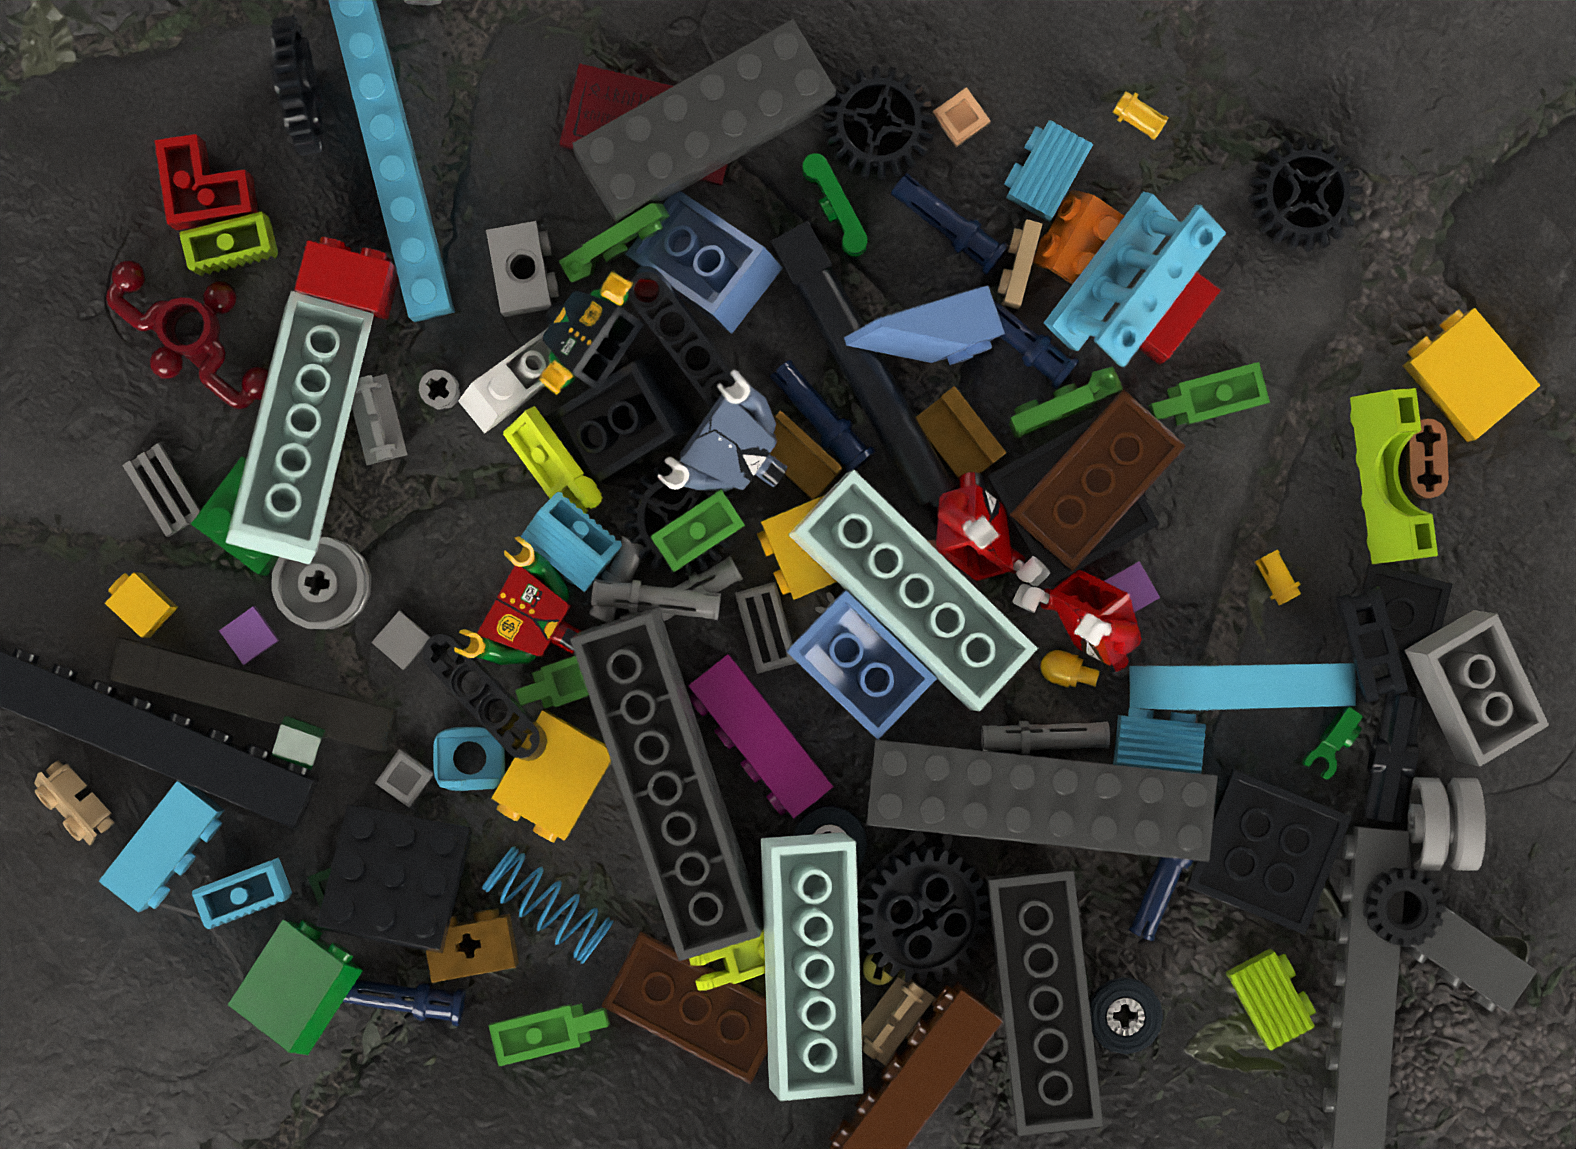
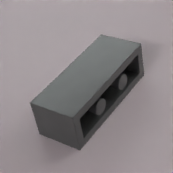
[1401,902,1537,1013]

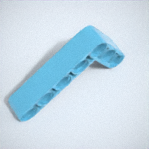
[1129,663,1356,710]

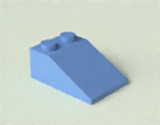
[625,191,783,334]
[844,285,1005,365]
[786,590,937,739]

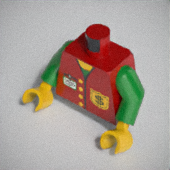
[454,536,581,665]

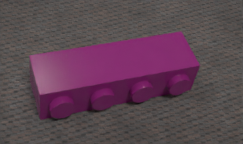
[688,654,833,819]

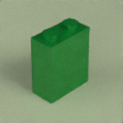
[228,919,363,1055]

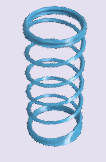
[482,846,614,964]

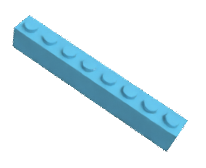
[329,0,455,322]

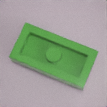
[650,489,745,572]

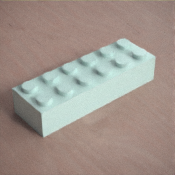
[225,291,374,564]
[788,470,1038,711]
[761,832,863,1101]

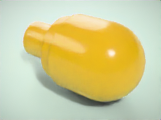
[1040,650,1100,688]

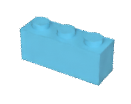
[99,781,224,913]

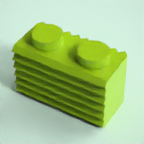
[179,211,278,277]
[1226,948,1316,1051]

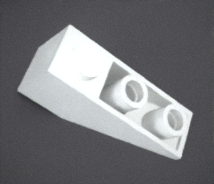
[458,328,551,433]

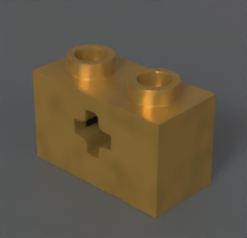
[426,908,519,983]

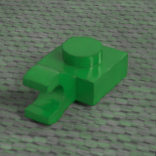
[1302,706,1363,780]

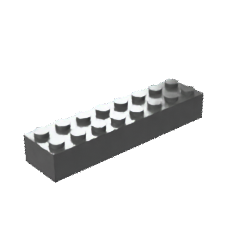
[570,607,764,961]
[867,740,1217,862]

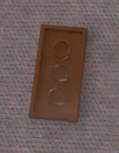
[1009,389,1186,572]
[601,930,768,1084]

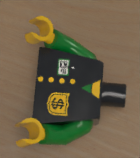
[539,272,644,394]

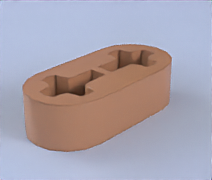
[1406,418,1449,499]

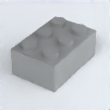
[1404,610,1549,767]

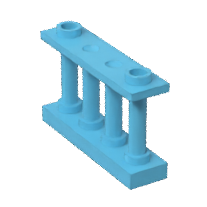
[1044,192,1226,367]

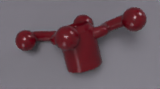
[106,260,269,409]

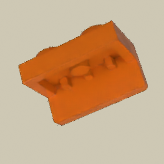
[1033,190,1124,285]

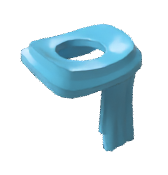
[433,727,505,791]

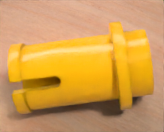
[1112,91,1168,140]
[1254,549,1301,606]

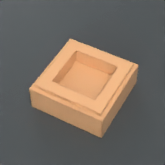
[932,87,991,147]

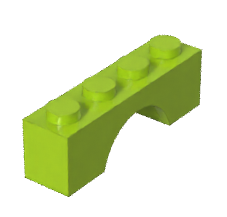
[1350,388,1438,564]

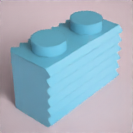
[1004,120,1093,222]
[521,492,622,592]
[1113,708,1206,774]
[192,858,292,929]

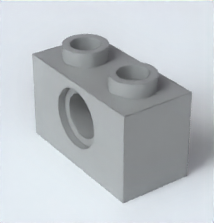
[486,221,559,317]

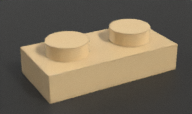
[997,219,1043,309]

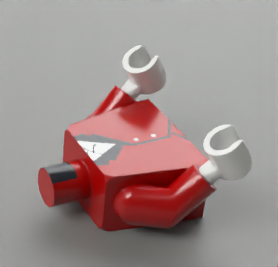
[936,472,1050,586]
[1012,569,1142,672]

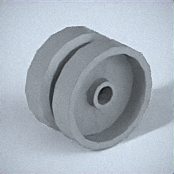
[271,537,372,629]
[1407,777,1486,870]

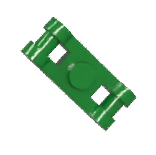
[803,153,868,258]

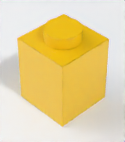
[105,572,178,638]

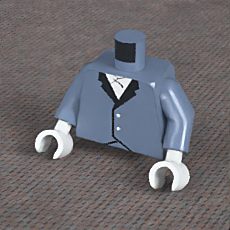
[658,370,787,492]

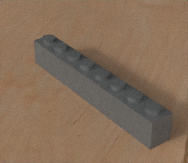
[1319,825,1409,1149]

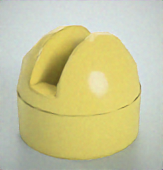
[863,954,894,985]

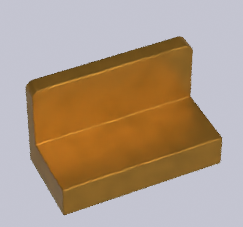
[916,386,1006,479]
[770,411,843,500]

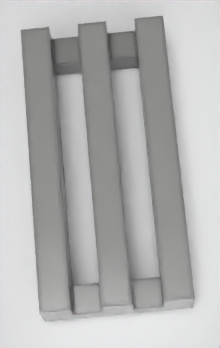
[122,443,201,537]
[735,582,798,674]

